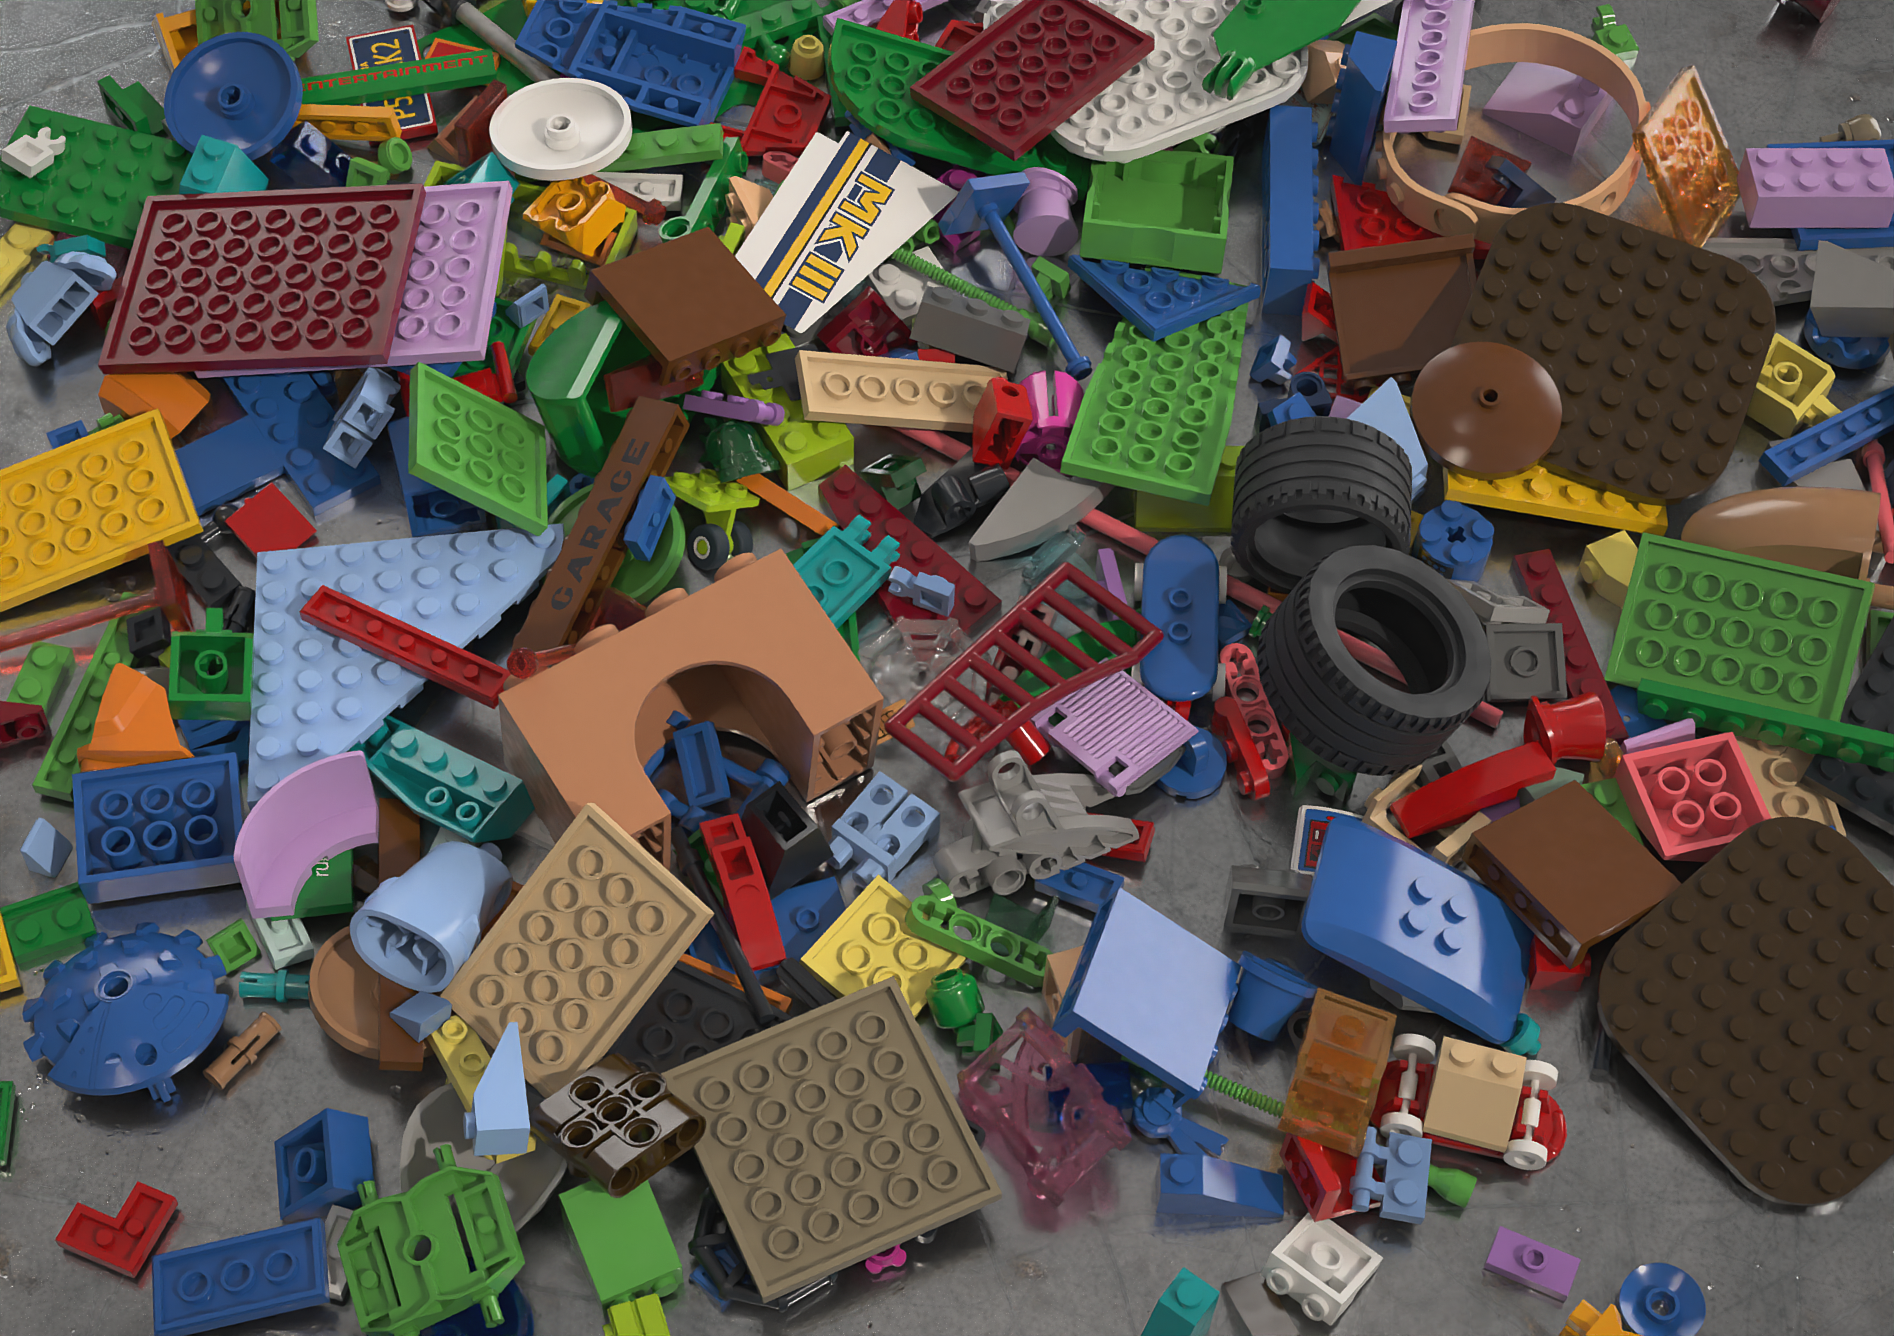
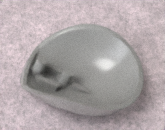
[400,1083,567,1252]

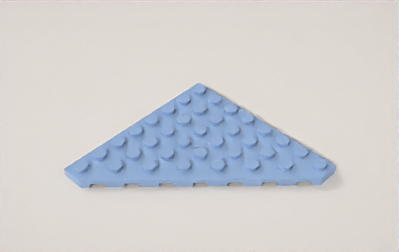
[247,523,565,811]

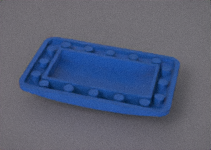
[1301,815,1535,1044]

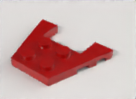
[710,46,832,156]

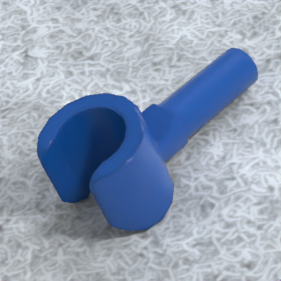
[313,370,363,398]

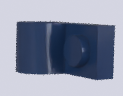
[1254,372,1333,434]

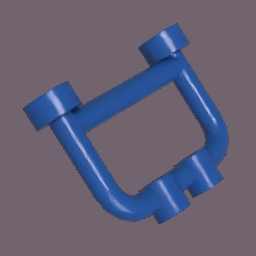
[643,710,791,837]

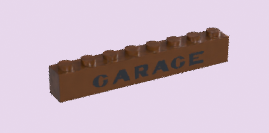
[510,396,690,668]

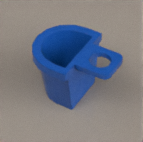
[1228,951,1319,1042]

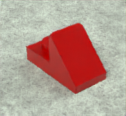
[1302,282,1338,344]

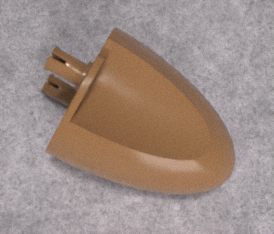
[1681,486,1894,610]

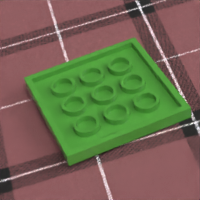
[408,361,548,536]

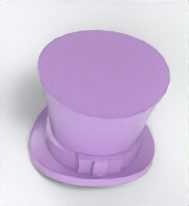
[1013,167,1078,257]

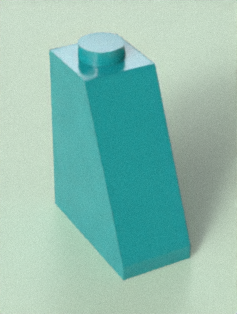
[1141,1267,1220,1336]

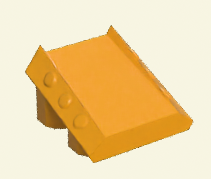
[523,177,626,257]

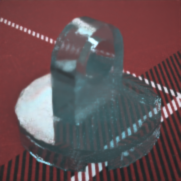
[1021,524,1095,599]

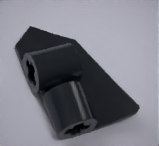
[913,447,1010,537]

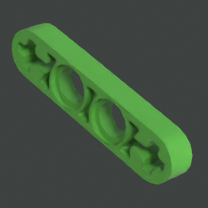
[905,895,1053,987]

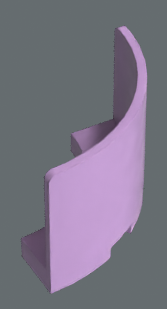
[234,751,379,919]

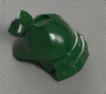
[698,415,781,483]

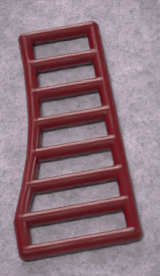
[884,562,1164,782]

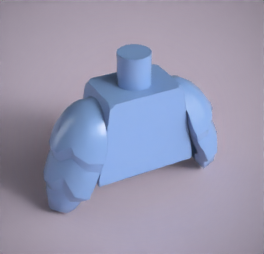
[6,251,117,367]

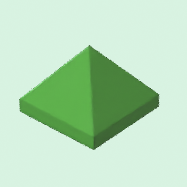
[206,918,262,974]

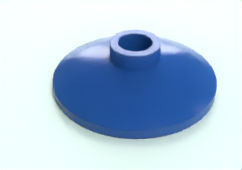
[1618,1263,1706,1336]

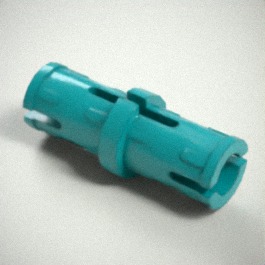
[239,969,310,1003]

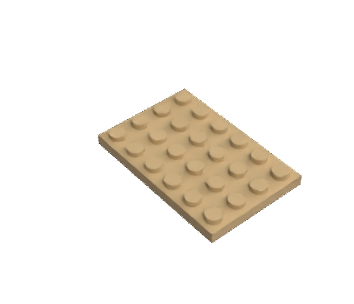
[439,803,715,1099]

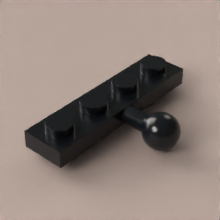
[158,504,242,608]

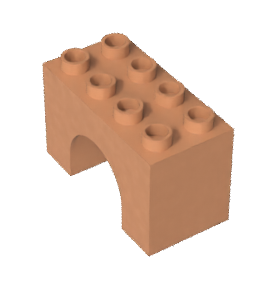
[498,548,884,872]

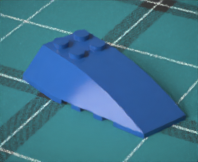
[515,0,746,127]

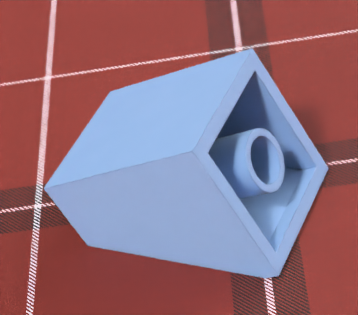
[1346,377,1428,504]

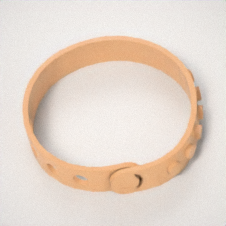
[1375,23,1652,244]

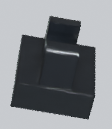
[126,606,171,659]

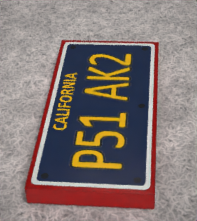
[346,24,438,146]

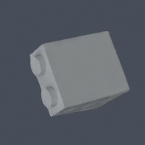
[1810,241,1894,337]

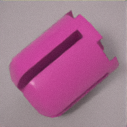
[1016,370,1084,475]

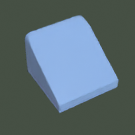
[20,817,72,878]

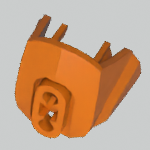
[77,663,194,773]

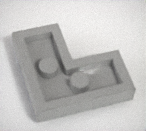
[1446,579,1550,624]

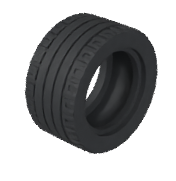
[1257,545,1491,776]

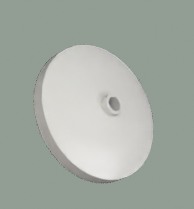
[489,78,632,181]

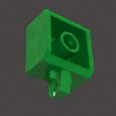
[168,608,255,721]

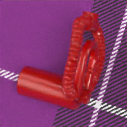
[944,698,1051,766]

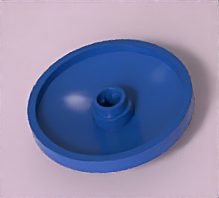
[164,32,303,161]

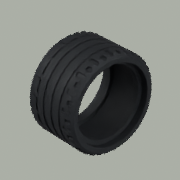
[1231,416,1412,594]

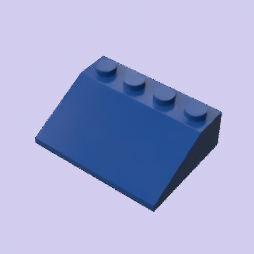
[72,752,246,904]

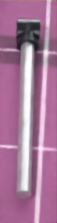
[422,0,561,83]

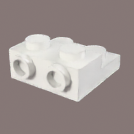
[1260,1212,1383,1326]

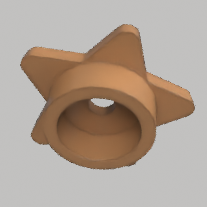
[1315,200,1340,243]

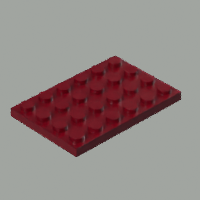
[910,0,1155,161]

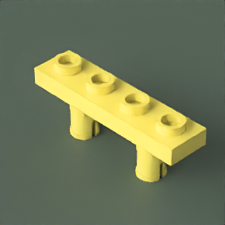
[426,1014,537,1164]

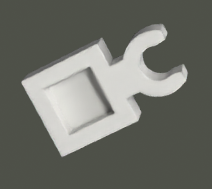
[2,127,66,178]

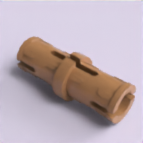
[203,1011,282,1090]

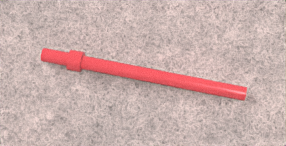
[1861,438,1894,564]

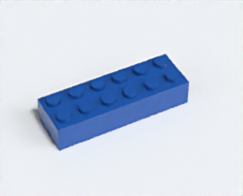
[1262,105,1320,316]

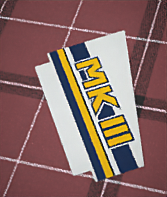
[735,131,959,334]

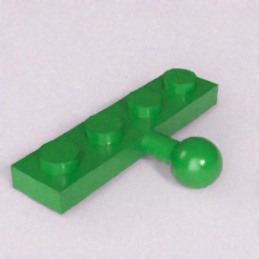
[731,0,824,71]

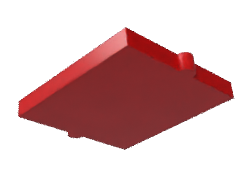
[224,482,317,558]

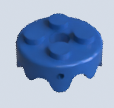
[1804,308,1890,369]

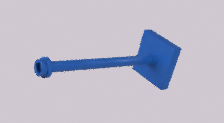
[938,172,1093,381]

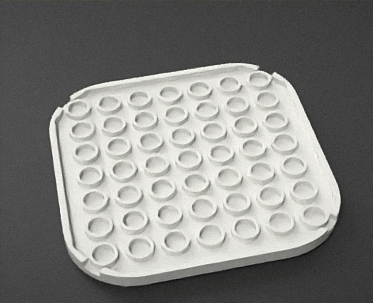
[983,0,1308,163]

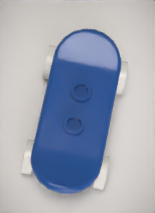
[1132,534,1227,702]

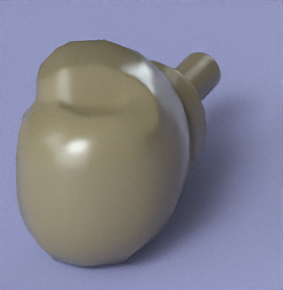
[1819,114,1881,142]

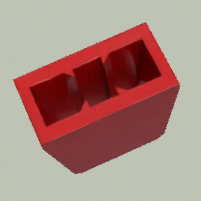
[972,377,1033,470]

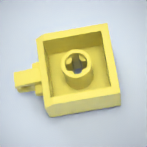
[1746,333,1842,439]

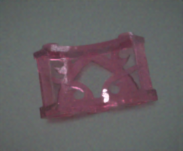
[957,1006,1133,1207]

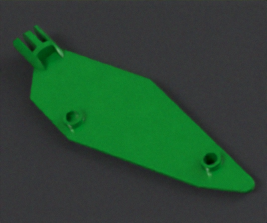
[1202,0,1361,101]

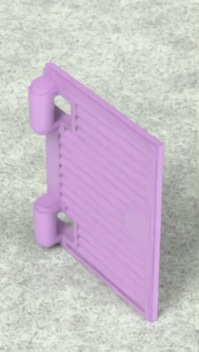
[1030,657,1199,797]

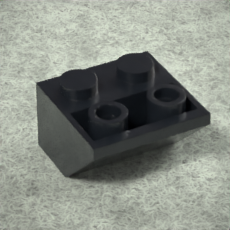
[741,781,834,901]

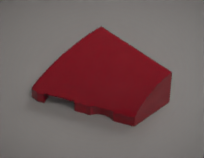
[817,286,918,357]

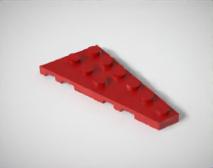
[1330,175,1492,259]

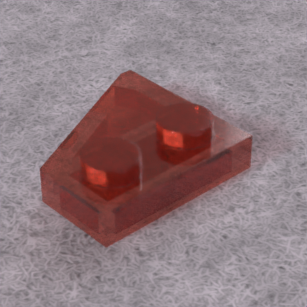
[1447,136,1532,202]

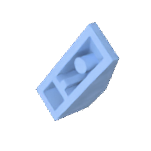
[463,1022,530,1156]

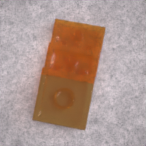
[1277,987,1397,1158]

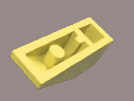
[1579,530,1638,609]

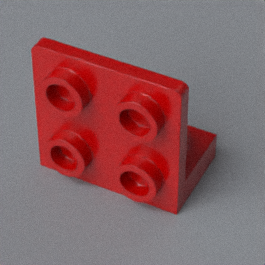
[1279,1121,1382,1222]

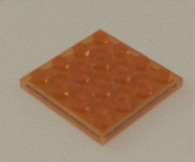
[1631,65,1740,248]

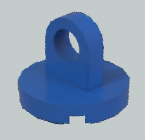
[1155,725,1227,799]

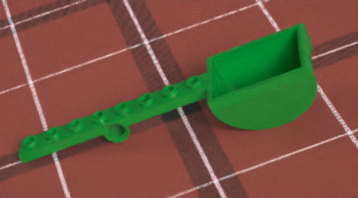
[526,137,748,479]

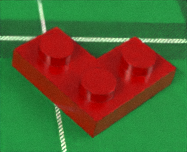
[55,1181,178,1279]

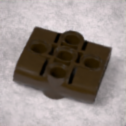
[529,1053,706,1198]

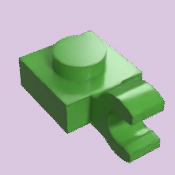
[1592,4,1639,61]

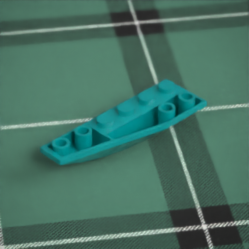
[348,715,535,843]

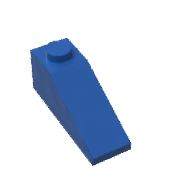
[1156,1153,1284,1218]

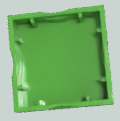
[1079,150,1234,274]

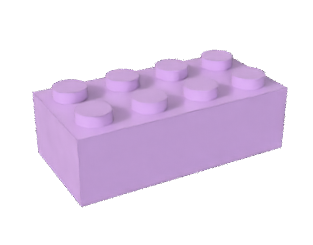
[1737,148,1894,228]

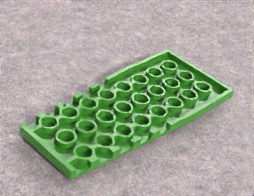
[1060,265,1248,506]

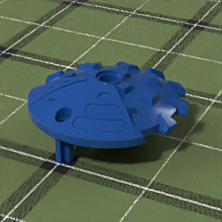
[22,922,229,1102]

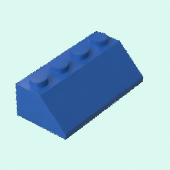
[1326,31,1398,186]

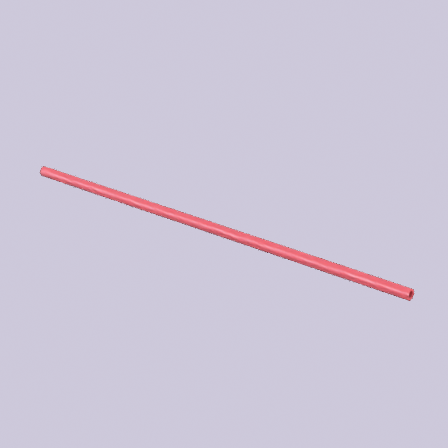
[888,426,1504,729]

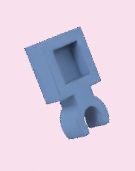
[888,566,955,617]

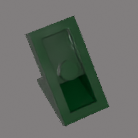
[860,454,927,510]
[1286,732,1357,802]

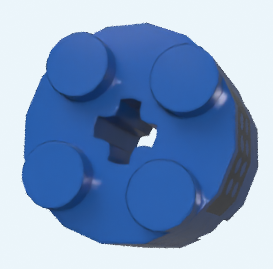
[1412,500,1494,582]

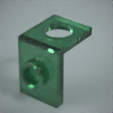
[984,894,1059,943]

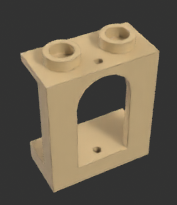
[1361,765,1492,867]

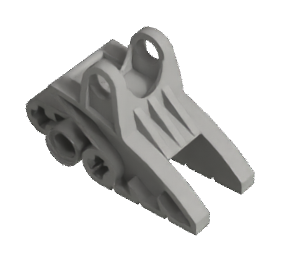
[933,751,1139,897]

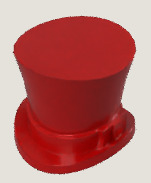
[1521,691,1606,765]

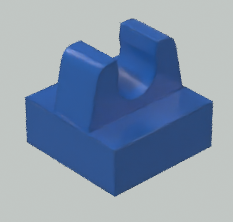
[1249,334,1297,385]

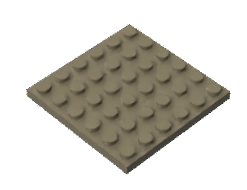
[661,976,1002,1304]

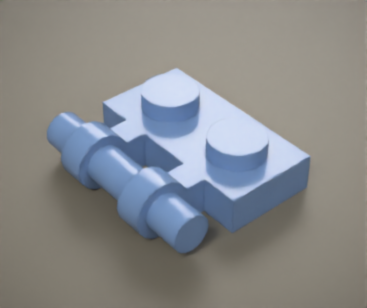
[1349,1126,1432,1225]

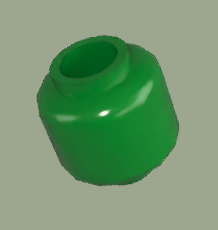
[925,968,985,1033]

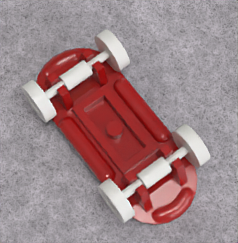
[1362,1034,1567,1170]

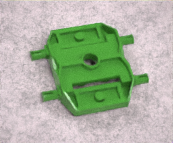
[195,0,319,62]
[337,1144,525,1336]

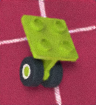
[664,469,760,570]

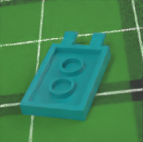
[793,514,900,629]

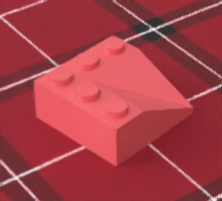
[1613,732,1772,862]

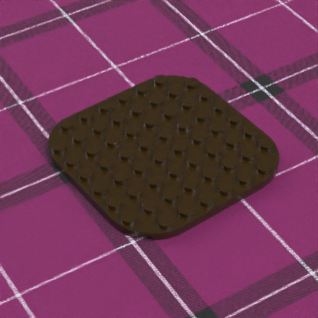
[1450,203,1776,506]
[1597,817,1894,1207]

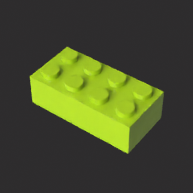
[721,333,854,491]

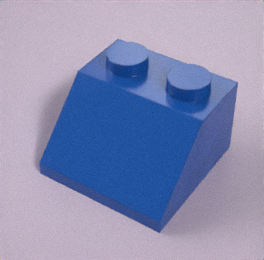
[274,1108,375,1222]

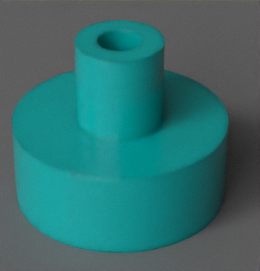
[1499,1013,1541,1056]

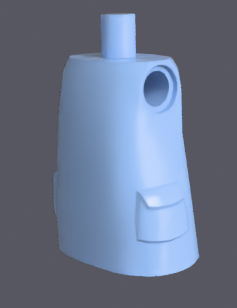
[350,841,514,993]

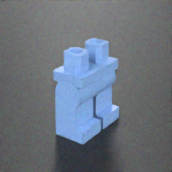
[323,367,401,468]
[826,771,940,889]

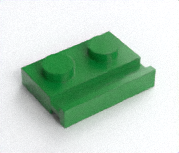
[0,882,97,965]

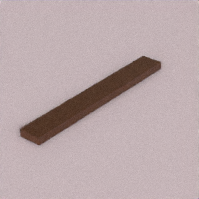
[378,798,423,1071]

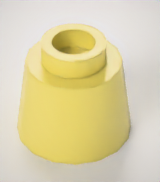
[788,35,825,80]

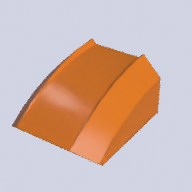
[98,372,211,439]

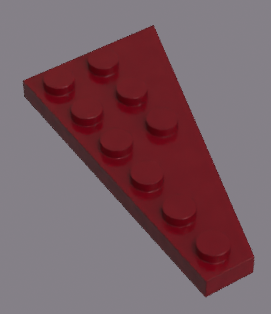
[818,465,1002,675]

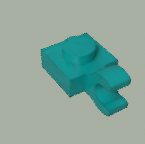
[37,235,106,263]

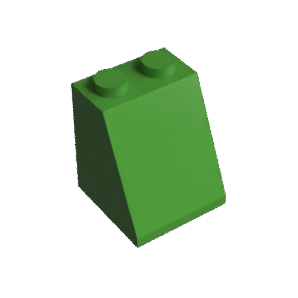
[559,1180,684,1317]

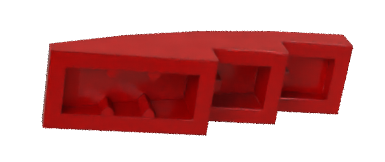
[1390,740,1557,838]

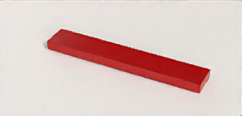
[299,585,513,709]

